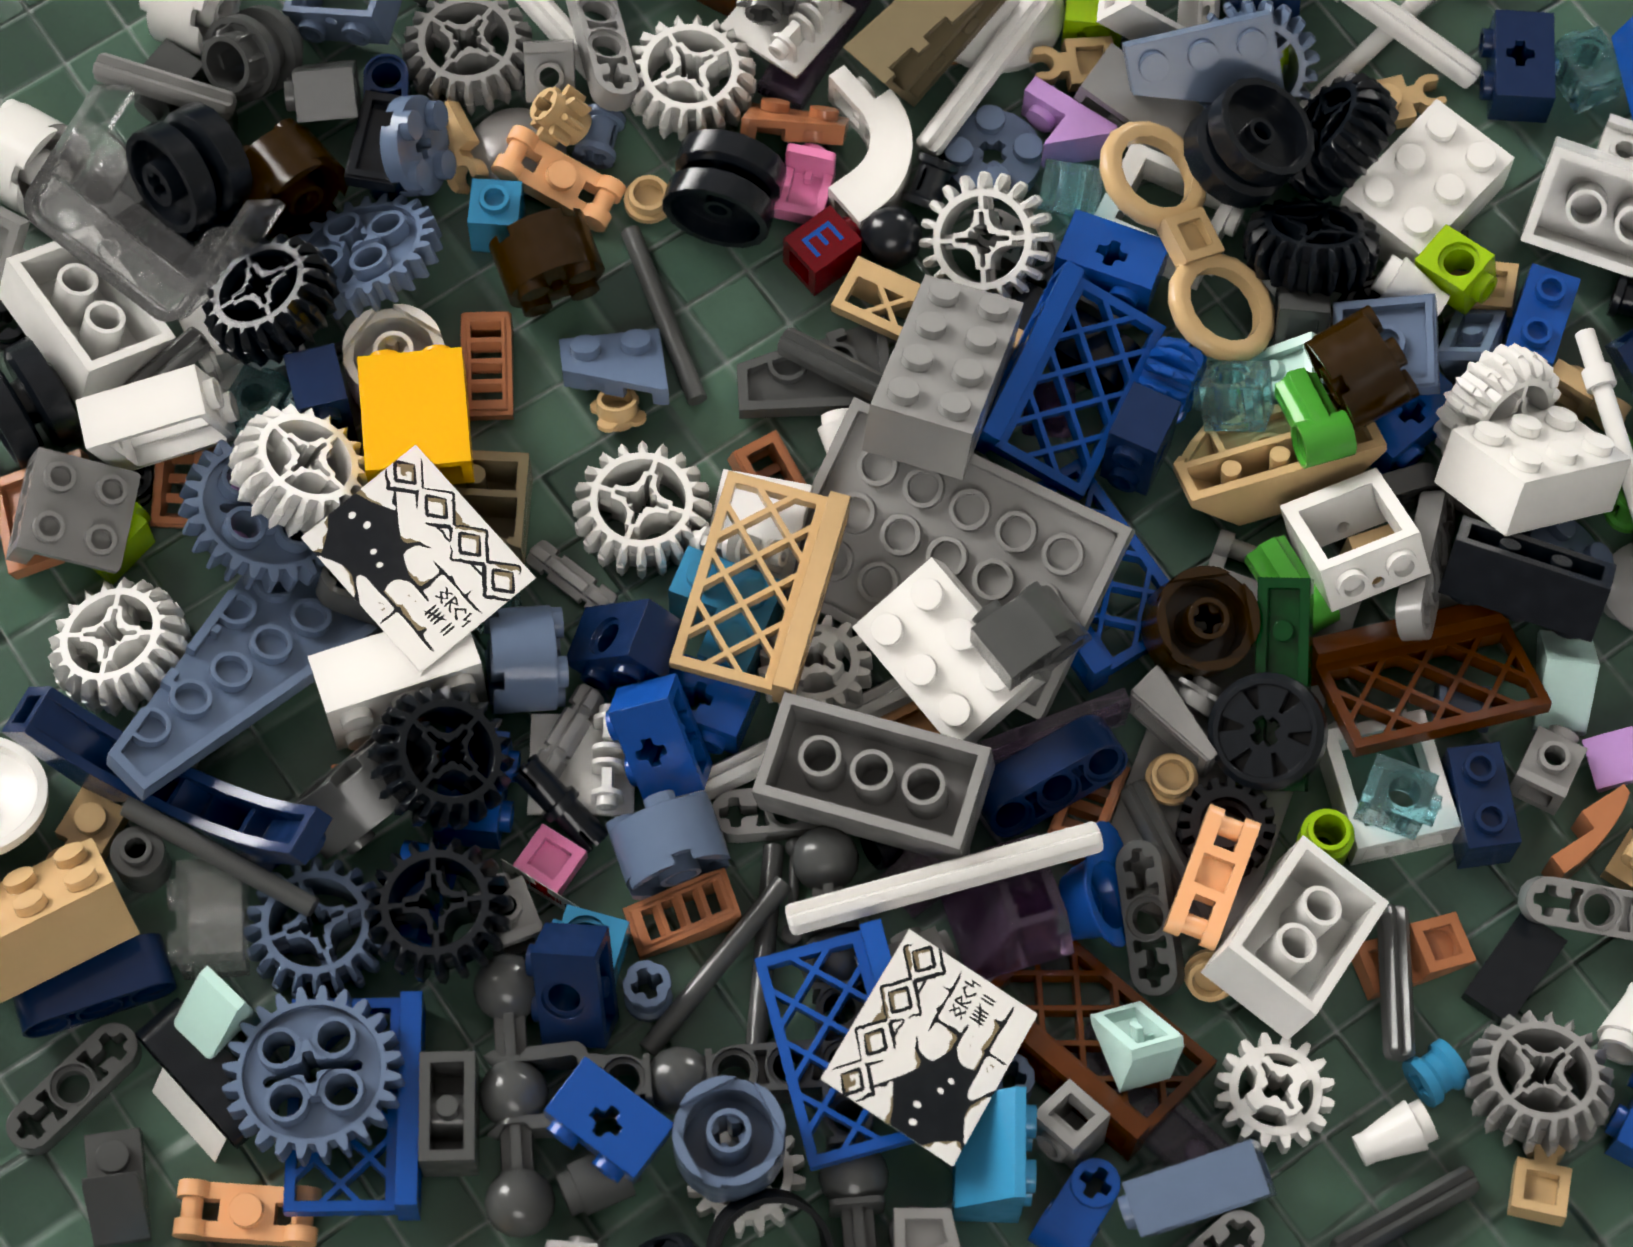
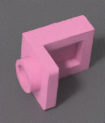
[774,143,836,224]

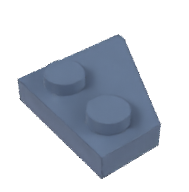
[559,328,670,405]

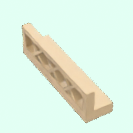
[831,256,1024,355]

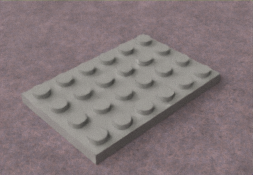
[785,397,1136,721]

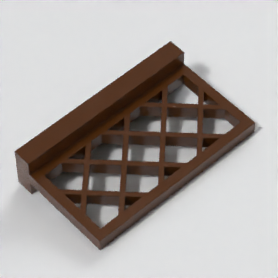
[1311,604,1552,758]
[990,922,1217,1161]

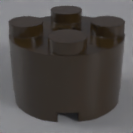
[241,118,348,238]
[489,208,605,318]
[1304,305,1420,431]
[1141,566,1260,680]

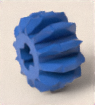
[1138,336,1207,424]

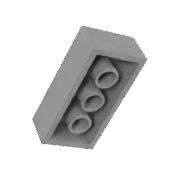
[862,274,1024,480]
[752,692,995,861]

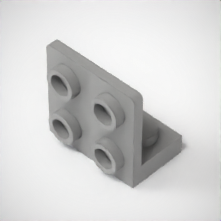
[5,447,141,574]

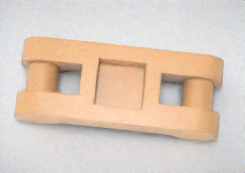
[491,125,626,232]
[1163,804,1261,951]
[172,1178,323,1247]

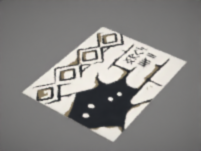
[300,445,536,673]
[820,929,1038,1167]

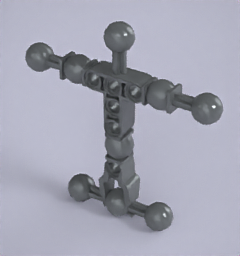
[473,825,889,1247]

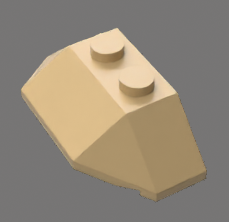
[1173,403,1387,526]

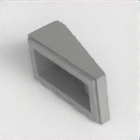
[1126,665,1218,778]

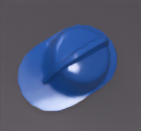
[1057,821,1126,948]

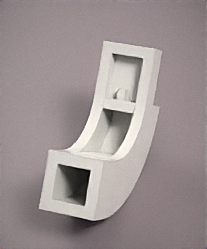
[828,65,913,243]

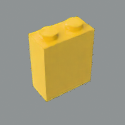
[357,345,475,485]

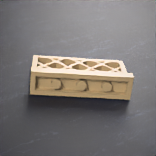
[669,470,851,703]

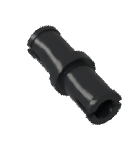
[511,754,608,854]

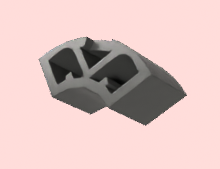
[970,581,1092,691]
[293,737,443,860]

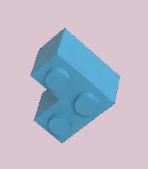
[668,546,785,675]

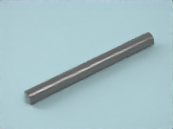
[621,225,707,406]
[120,796,319,918]
[746,843,785,1044]
[639,876,792,1057]

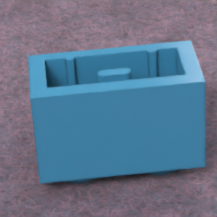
[952,1086,1037,1223]

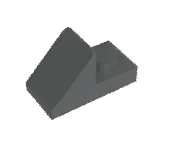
[81,1127,152,1247]

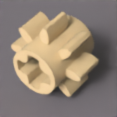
[530,84,592,147]

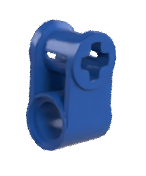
[1027,1158,1121,1247]

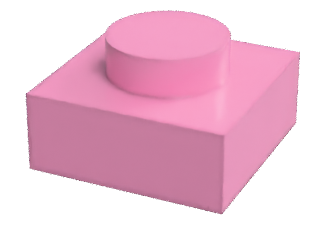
[513,823,588,895]

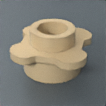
[590,389,647,433]

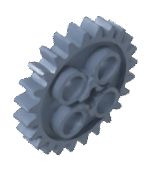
[297,193,443,320]
[178,439,324,593]
[222,985,405,1166]

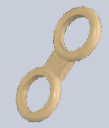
[1099,121,1275,363]

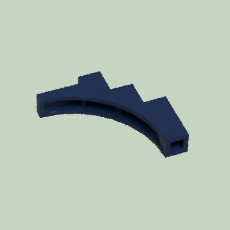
[1,686,333,872]

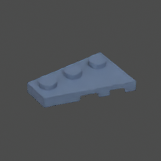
[1121,9,1284,103]

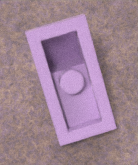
[1021,76,1118,167]

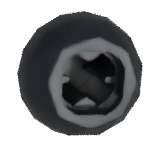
[860,206,922,269]

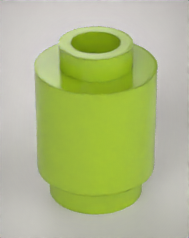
[1295,809,1355,866]

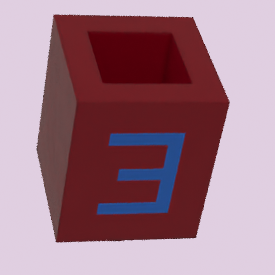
[783,205,863,297]

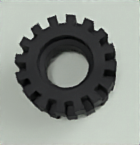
[1175,776,1276,878]

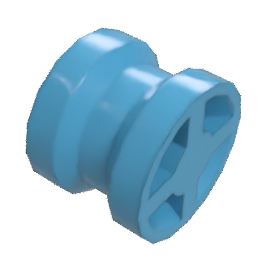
[1402,1038,1470,1108]

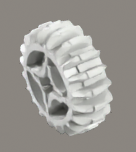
[631,14,756,143]
[919,171,1056,299]
[1433,343,1561,454]
[228,404,368,538]
[572,440,712,579]
[48,577,192,717]

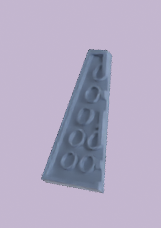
[106,533,383,801]

